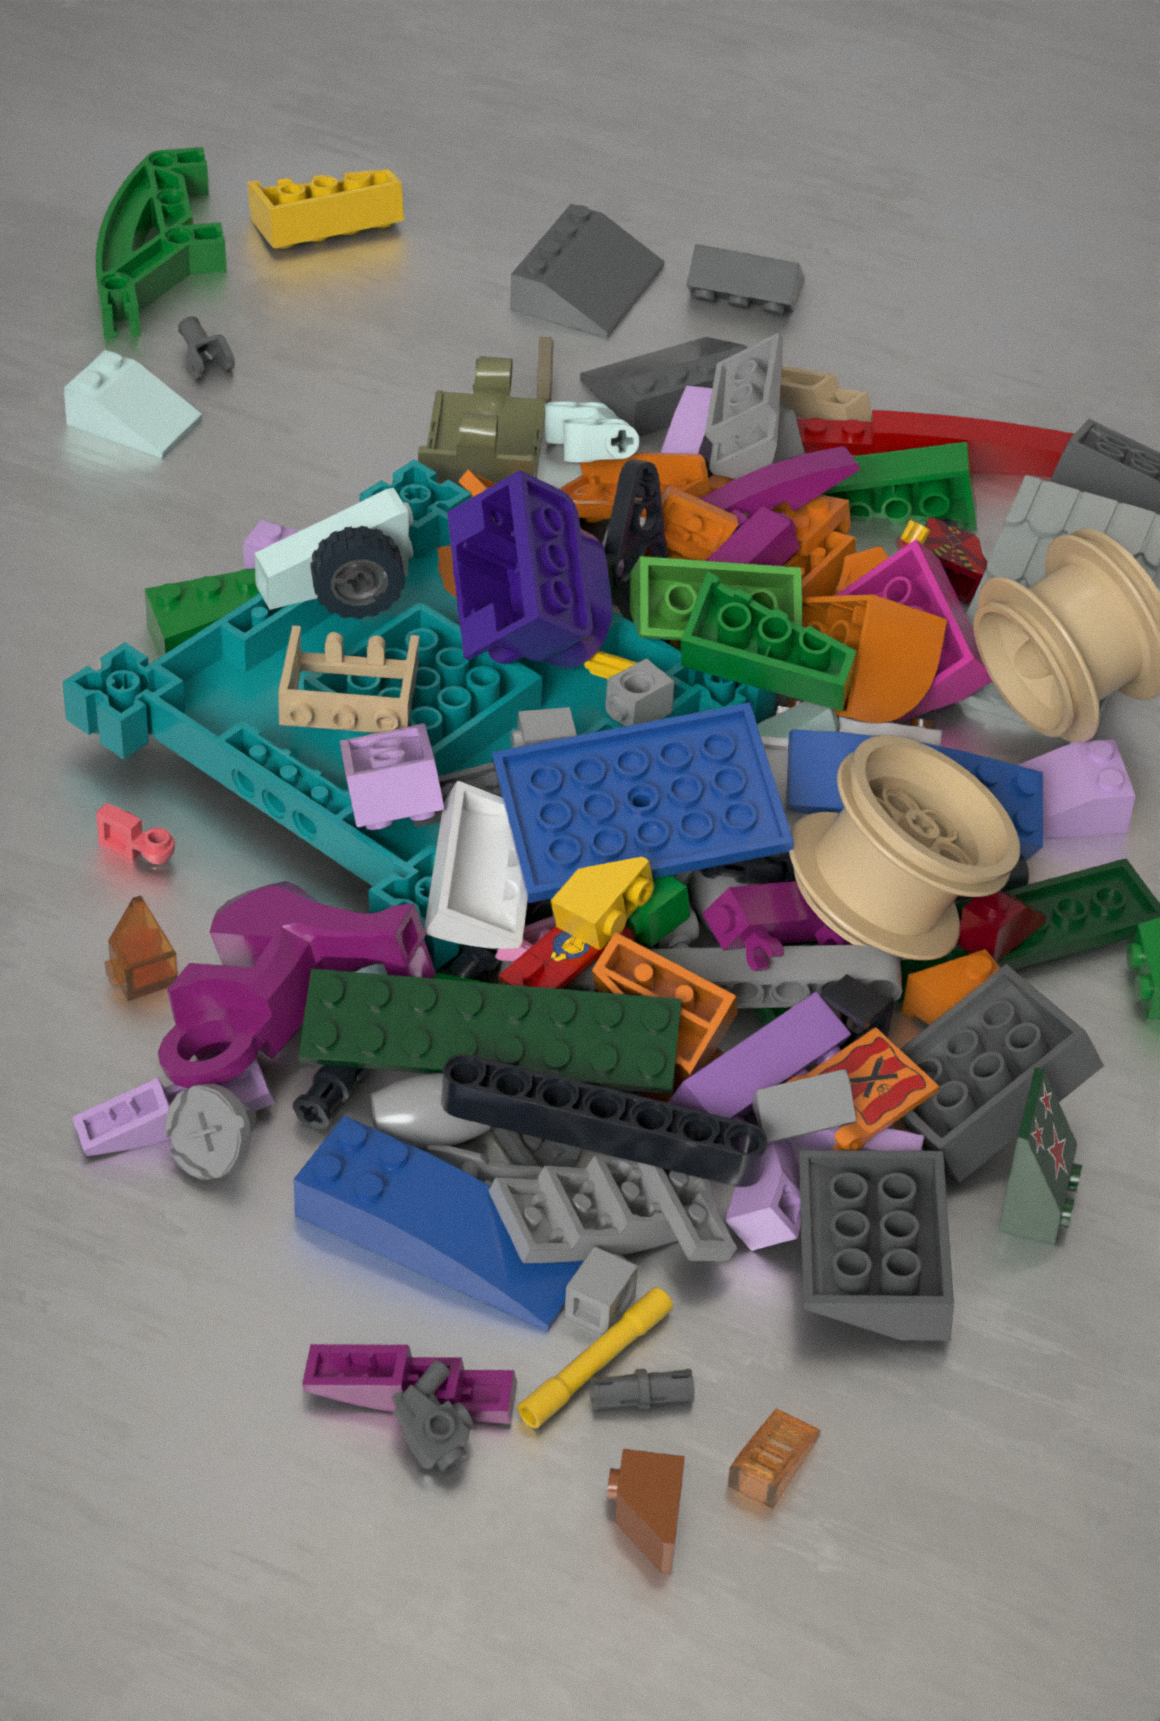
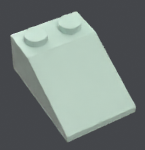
[64,350,202,459]

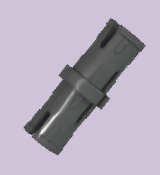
[590,1369,695,1410]

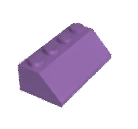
[668,992,851,1122]

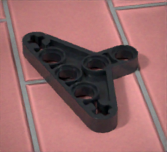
[604,459,671,645]

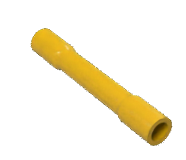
[517,1287,673,1429]

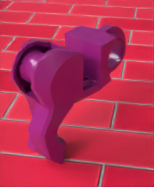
[158,881,436,1089]

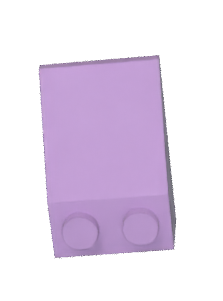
[340,723,444,830]
[1018,739,1136,839]

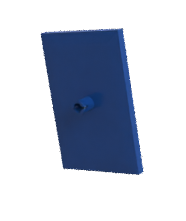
[492,702,794,903]

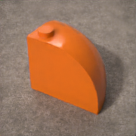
[802,594,947,723]

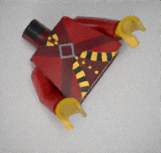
[896,518,988,605]

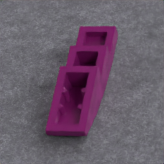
[700,446,860,518]
[302,1344,517,1424]

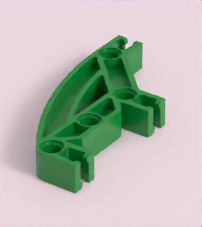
[96,147,227,339]

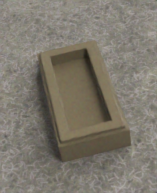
[537,337,554,403]

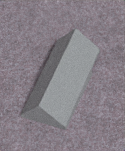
[704,333,783,479]

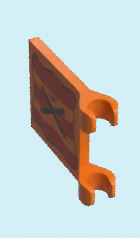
[786,1027,939,1150]

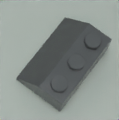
[686,244,805,315]

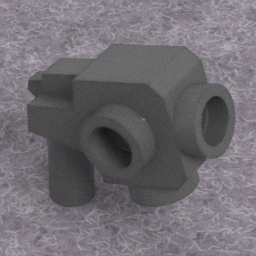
[391,1360,474,1473]

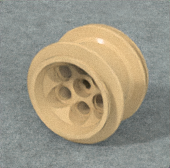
[973,528,1160,743]
[789,735,1020,960]

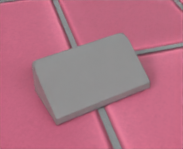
[752,1069,856,1144]

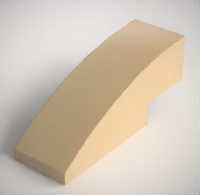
[780,366,872,422]

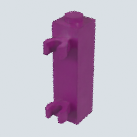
[705,506,800,566]
[703,881,853,971]

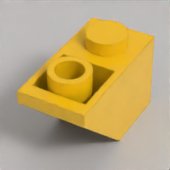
[551,857,654,951]

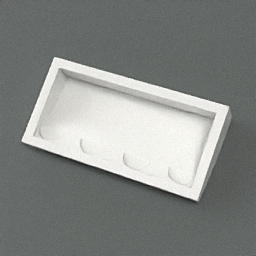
[424,781,528,949]

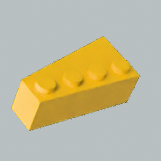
[247,169,404,249]

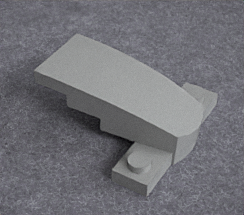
[488,1155,737,1263]

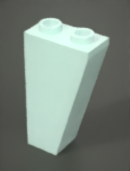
[255,488,413,610]

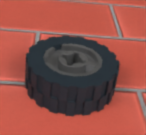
[310,526,405,619]

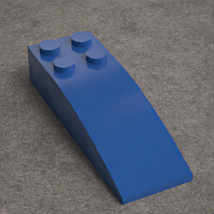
[786,729,1043,861]
[293,1116,584,1332]

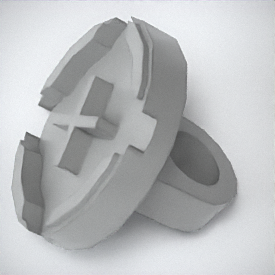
[165,1083,257,1180]

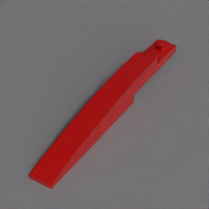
[796,410,1074,477]

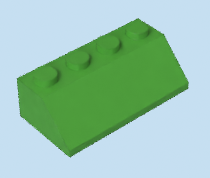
[630,556,802,641]

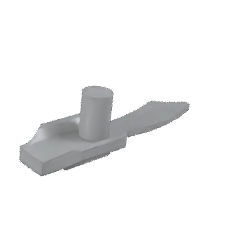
[426,1144,543,1183]

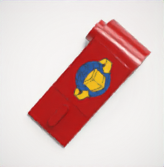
[498,926,634,989]

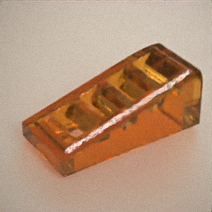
[727,1408,821,1509]

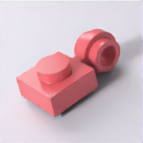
[96,803,175,864]

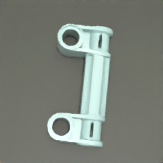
[545,401,640,462]

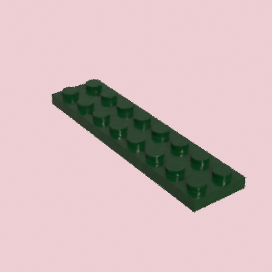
[298,969,682,1094]

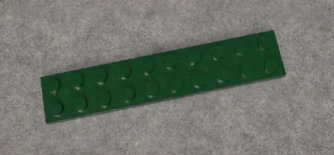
[753,858,1160,1027]

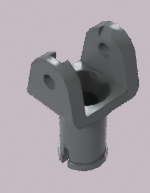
[178,316,235,379]

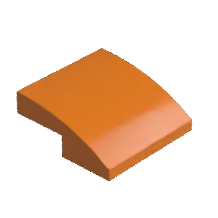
[644,485,739,561]

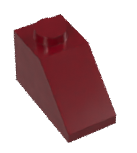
[957,890,1047,963]

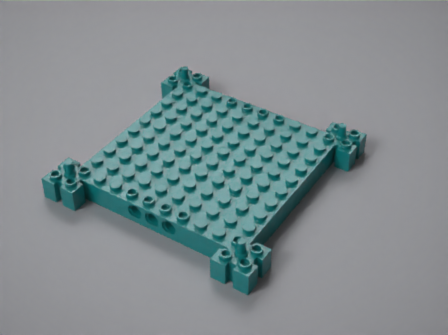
[62,459,777,971]

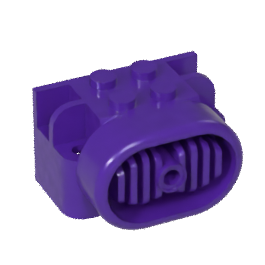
[447,470,613,669]

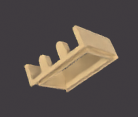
[278,626,419,733]

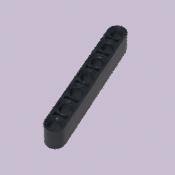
[441,1054,767,1187]

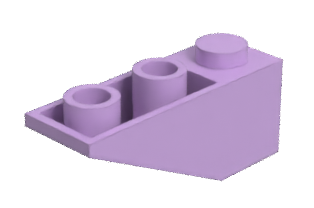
[724,1122,801,1251]

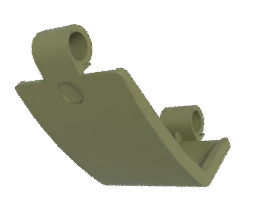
[418,356,546,489]

